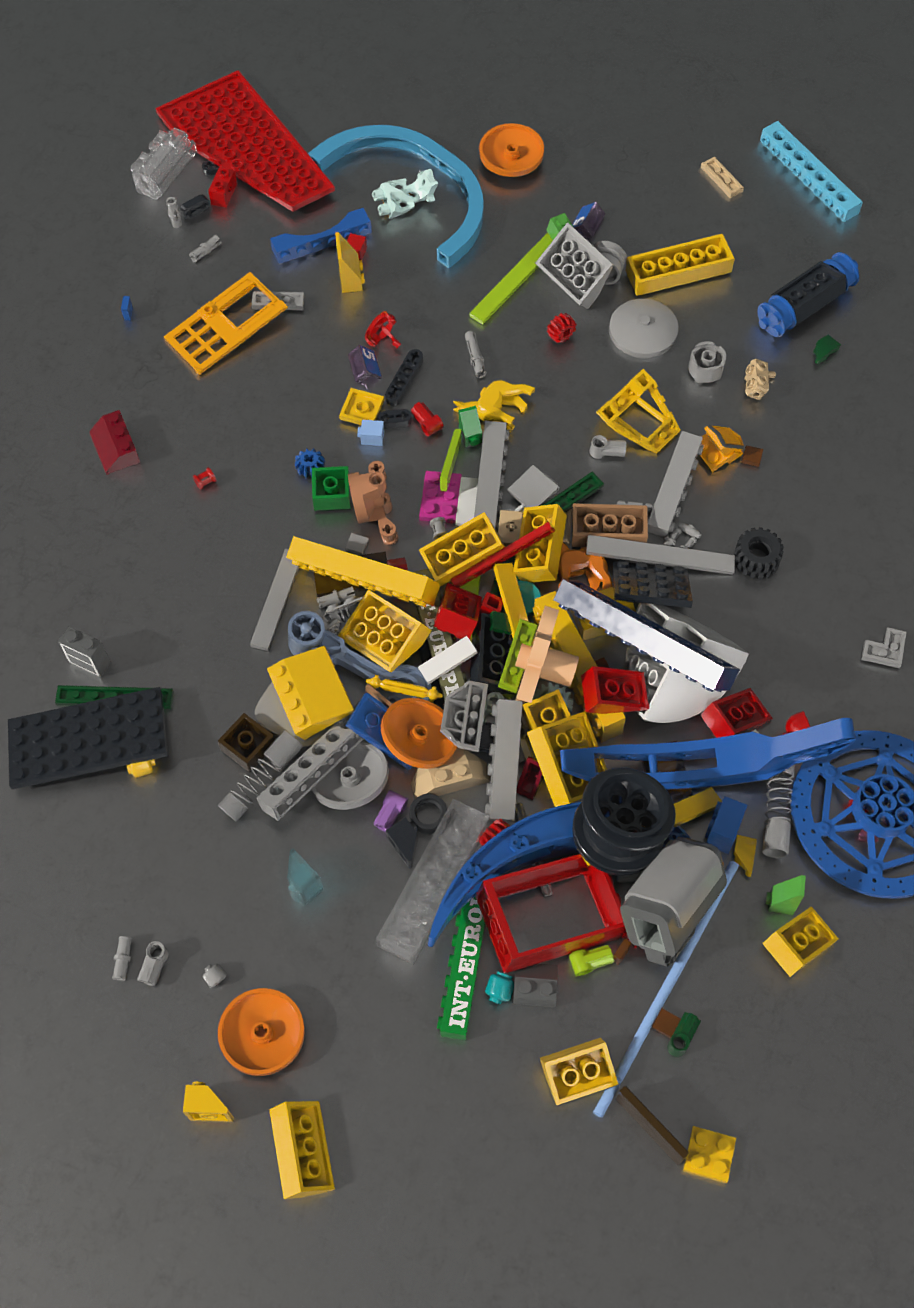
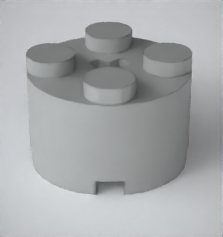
[688,341,726,383]

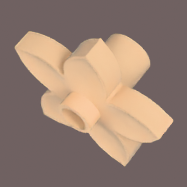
[515,606,579,705]

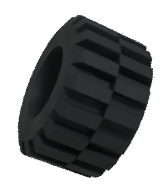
[734,527,784,579]

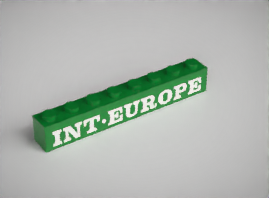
[437,897,485,1040]

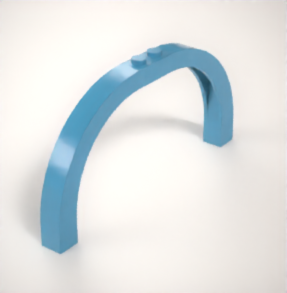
[309,125,483,268]

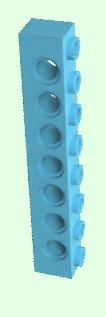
[760,121,863,222]

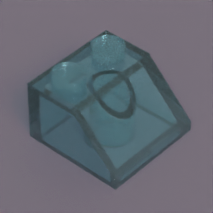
[287,848,323,906]

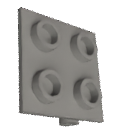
[324,596,362,624]

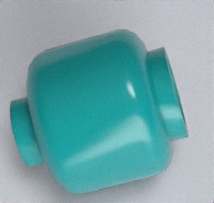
[485,971,515,1005]

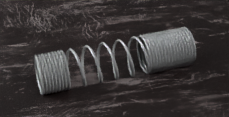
[218,730,303,822]
[762,764,795,858]

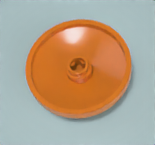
[479,123,544,177]
[381,698,457,769]
[218,988,305,1076]

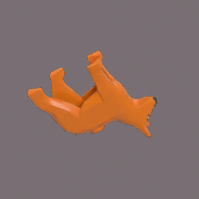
[558,542,613,591]

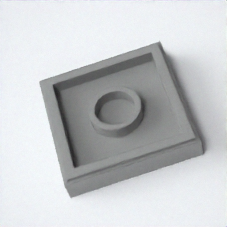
[507,465,559,507]

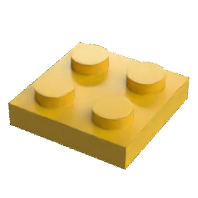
[339,388,384,425]
[683,1126,736,1184]

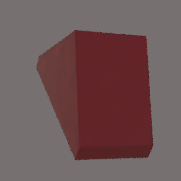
[516,756,544,800]

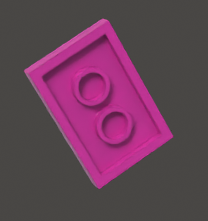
[419,471,462,524]

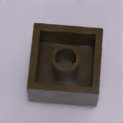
[218,713,275,773]

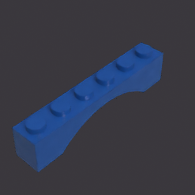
[270,208,372,264]

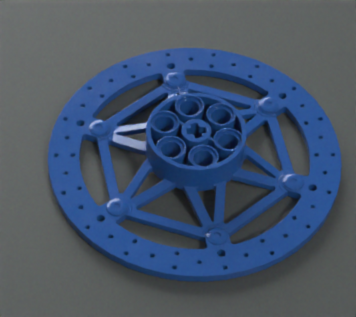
[791,730,914,899]

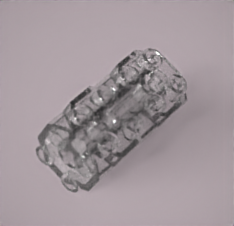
[131,128,197,200]

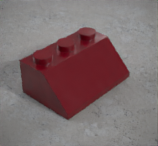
[89,410,140,475]

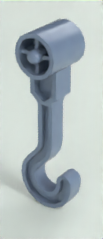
[288,611,431,704]

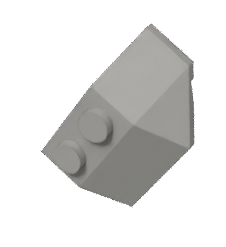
[440,680,488,752]

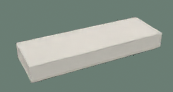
[455,477,478,527]
[418,636,478,684]

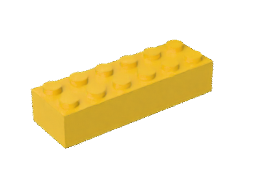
[625,234,735,296]

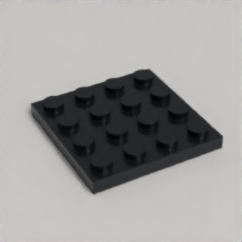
[612,560,693,608]

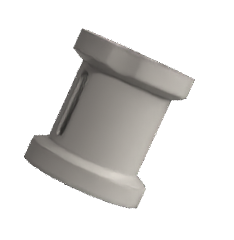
[430,517,449,540]

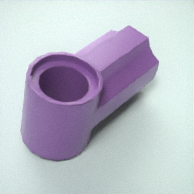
[374,790,408,832]

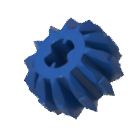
[295,448,325,478]

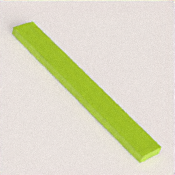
[470,232,553,325]

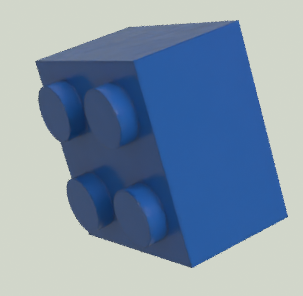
[704,796,748,855]

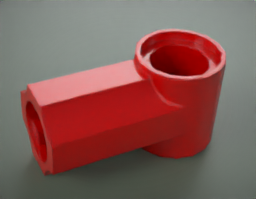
[411,402,444,437]

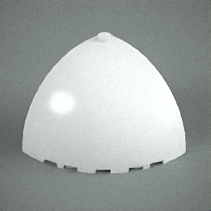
[626,603,749,723]

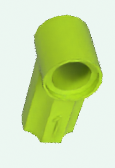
[569,944,614,976]

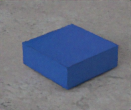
[121,296,133,321]

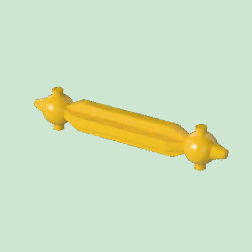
[366,675,443,702]

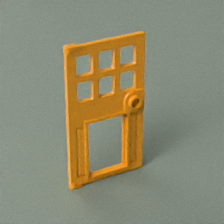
[164,272,288,375]

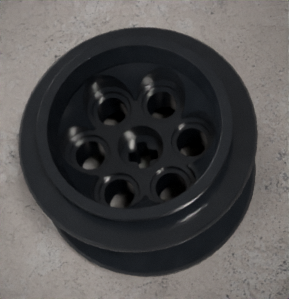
[572,768,676,876]

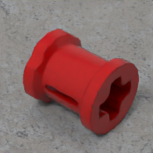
[192,467,217,490]

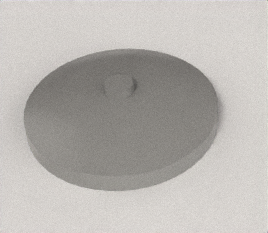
[609,299,679,358]
[312,742,389,810]

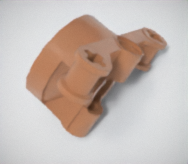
[348,461,398,545]

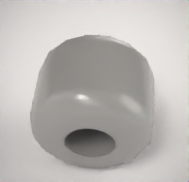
[203,964,227,987]

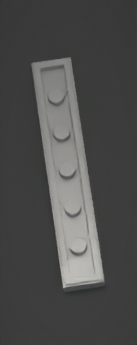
[250,549,299,651]

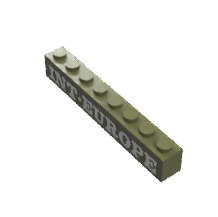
[413,568,467,701]

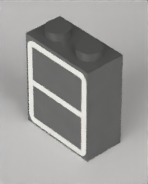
[58,626,111,677]

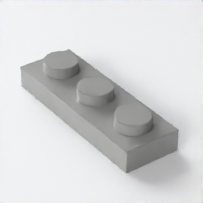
[252,291,305,310]

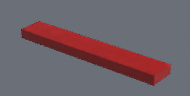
[451,522,555,588]

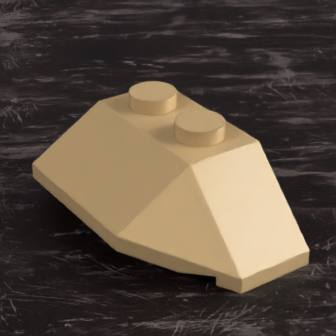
[410,748,491,799]

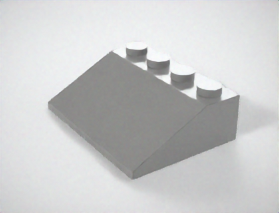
[535,222,614,309]

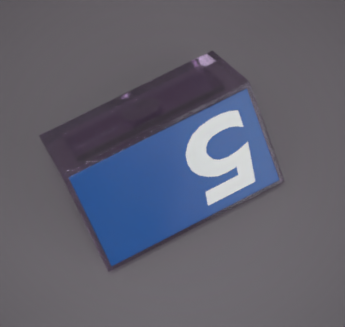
[572,202,606,238]
[348,345,382,384]

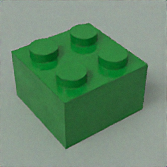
[312,466,351,511]

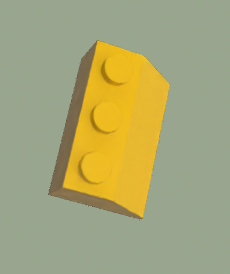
[540,1037,618,1105]

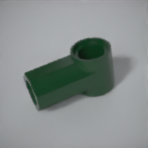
[667,1012,701,1057]

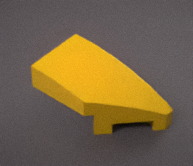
[733,835,757,877]

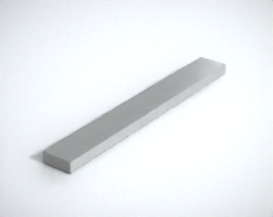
[586,535,735,575]

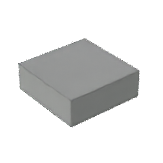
[345,533,369,555]

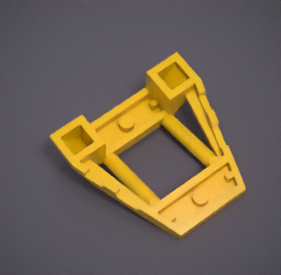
[596,369,681,454]

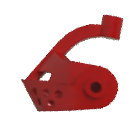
[365,311,401,348]

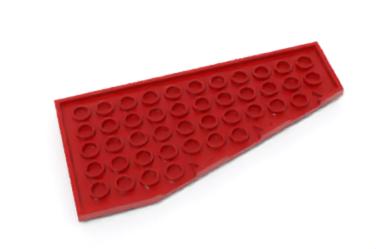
[155,70,335,212]

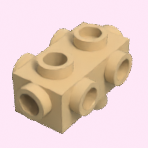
[745,359,776,400]

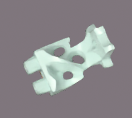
[372,169,438,219]

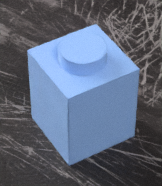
[357,420,384,446]

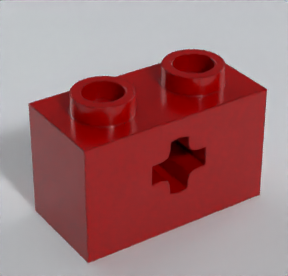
[208,167,237,208]

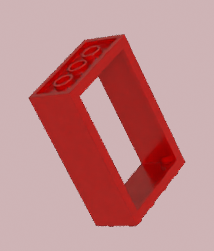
[475,854,626,974]

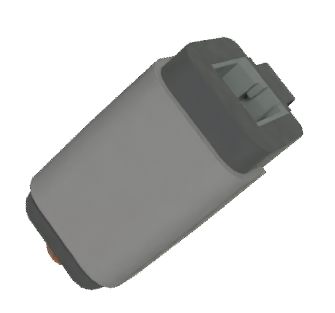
[620,837,727,967]

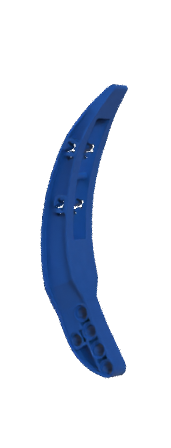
[560,718,856,789]
[428,802,691,947]

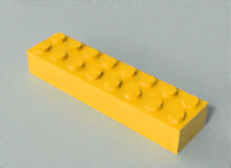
[286,536,440,608]
[532,591,626,743]

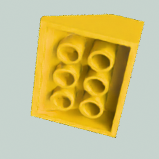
[338,589,432,673]
[267,646,354,740]
[527,711,607,807]

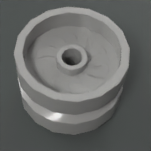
[593,241,627,285]

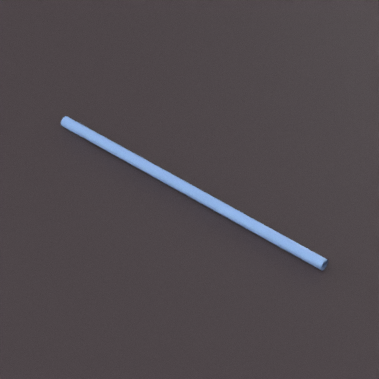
[593,861,739,1118]

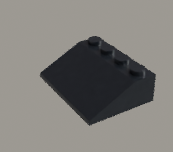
[470,613,524,694]

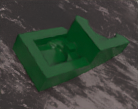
[813,334,841,364]

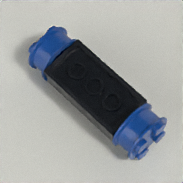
[757,252,859,337]

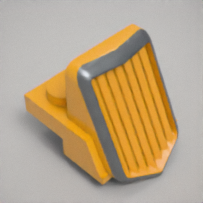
[699,425,744,473]

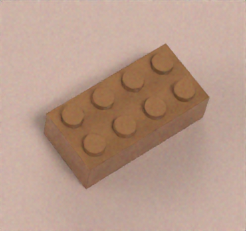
[572,504,648,547]

